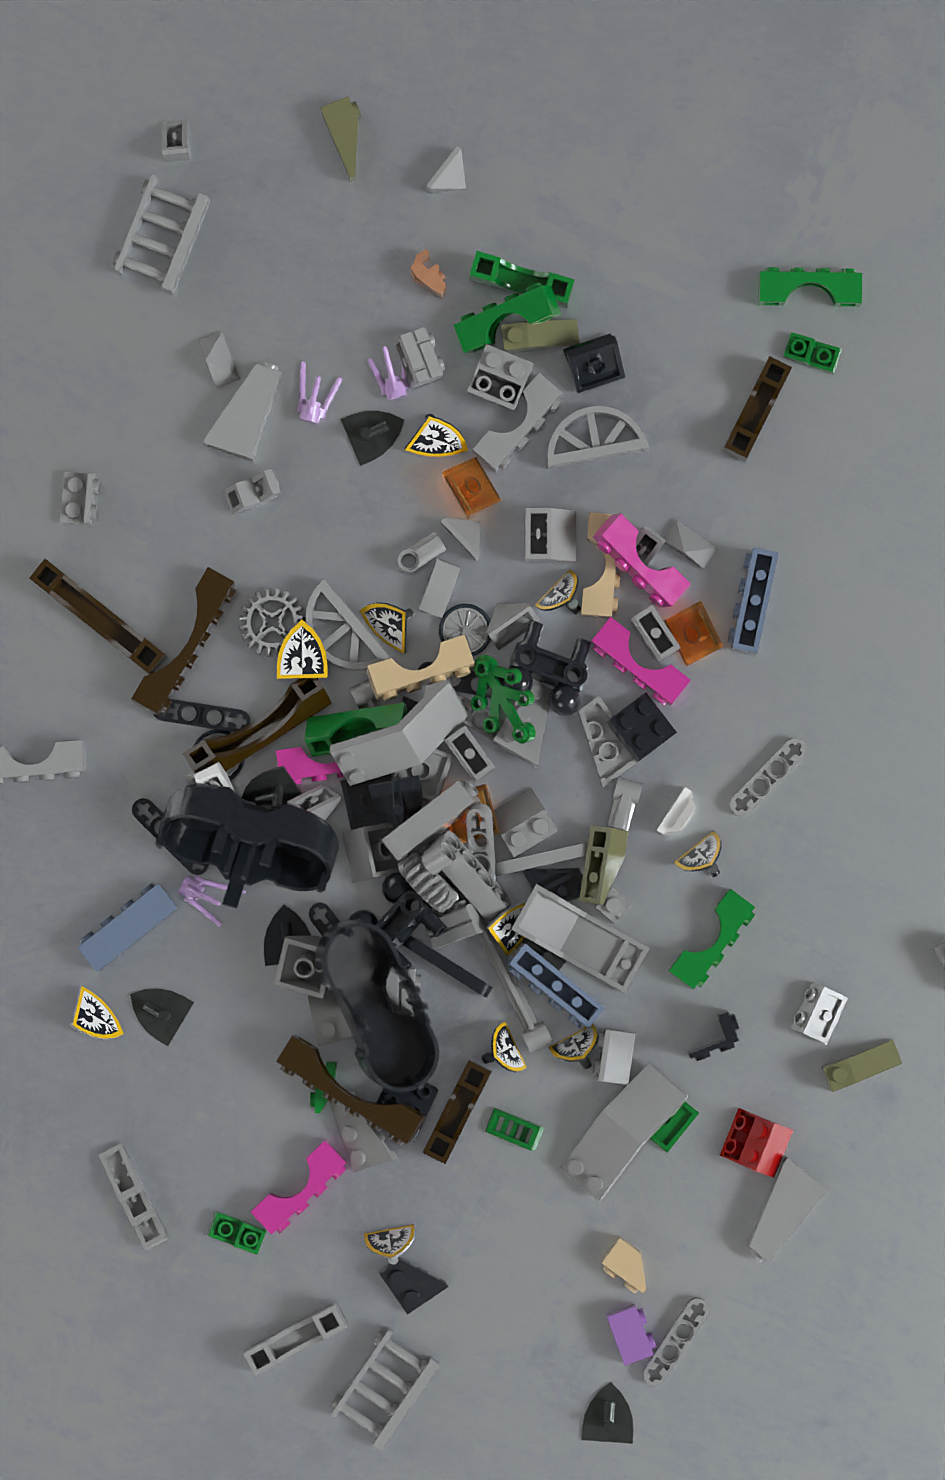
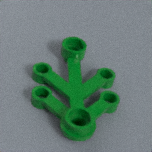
[471,655,536,744]

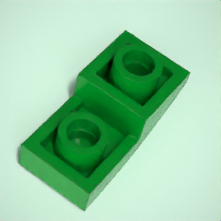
[783,332,842,374]
[310,1061,337,1113]
[207,1211,266,1255]

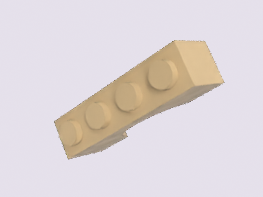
[581,512,620,618]
[366,635,475,701]

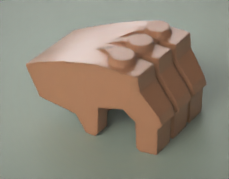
[410,249,447,299]

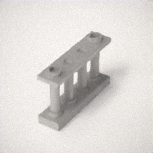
[112,175,210,295]
[329,1327,440,1451]

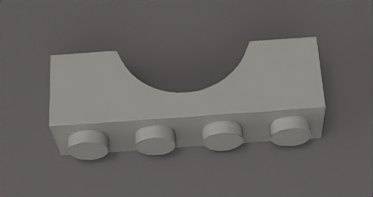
[472,373,563,472]
[0,740,86,784]
[243,1302,348,1376]

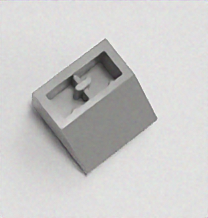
[467,344,534,411]
[525,508,576,562]
[593,1028,636,1085]

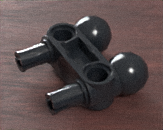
[501,620,591,716]
[349,872,447,970]

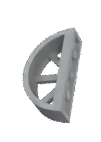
[547,406,649,469]
[306,579,390,671]

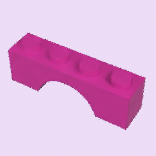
[593,513,691,607]
[591,617,691,705]
[276,747,345,785]
[251,1139,347,1234]

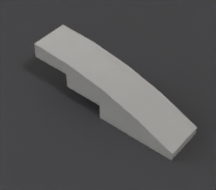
[98,1143,169,1251]

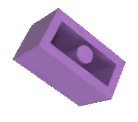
[606,1304,656,1366]

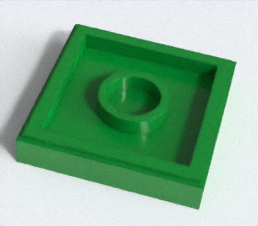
[650,1102,699,1153]

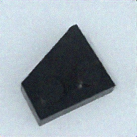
[523,868,583,902]
[378,1257,448,1315]

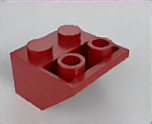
[720,1108,793,1178]

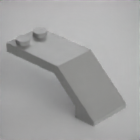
[330,679,467,786]
[512,884,650,993]
[560,1063,688,1201]

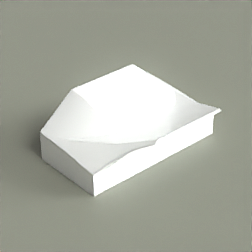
[183,762,235,792]
[656,787,696,836]

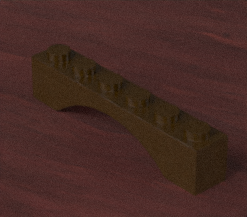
[29,559,167,674]
[131,567,237,717]
[182,678,332,774]
[276,1034,426,1145]

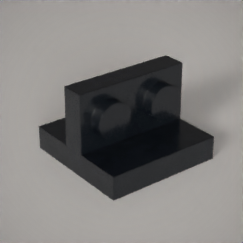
[563,333,626,394]

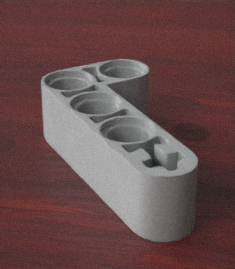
[422,831,511,920]

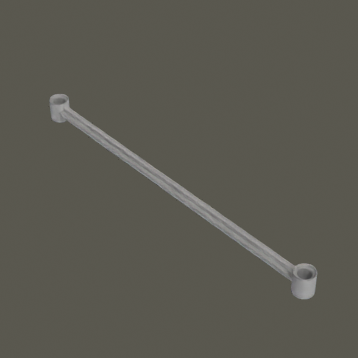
[349,679,553,1053]

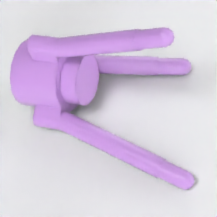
[368,346,409,400]
[297,361,342,424]
[178,875,245,927]

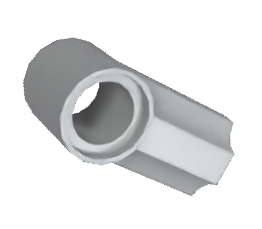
[397,531,447,574]
[607,777,643,831]

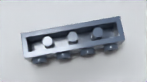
[727,547,779,655]
[78,883,179,972]
[506,943,605,1028]

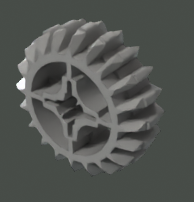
[238,588,306,657]
[398,851,459,912]

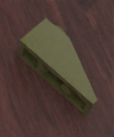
[320,96,361,182]
[501,319,580,354]
[579,825,629,905]
[821,1040,902,1092]

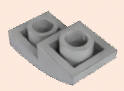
[418,558,461,618]

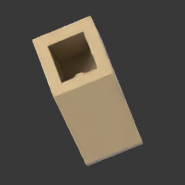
[601,1236,646,1294]

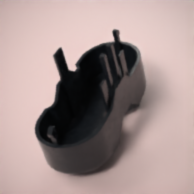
[155,784,339,909]
[315,920,439,1092]

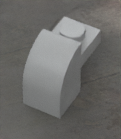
[223,468,281,514]

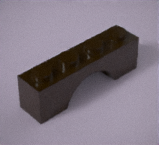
[722,356,792,462]
[422,1059,492,1164]

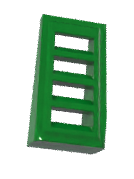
[485,1108,544,1151]

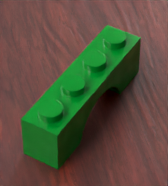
[469,251,575,308]
[758,267,862,307]
[453,283,561,353]
[304,702,409,757]
[668,889,755,989]

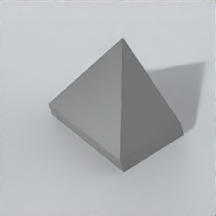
[426,146,466,193]
[198,332,240,388]
[441,518,480,561]
[663,519,718,569]
[486,603,540,650]

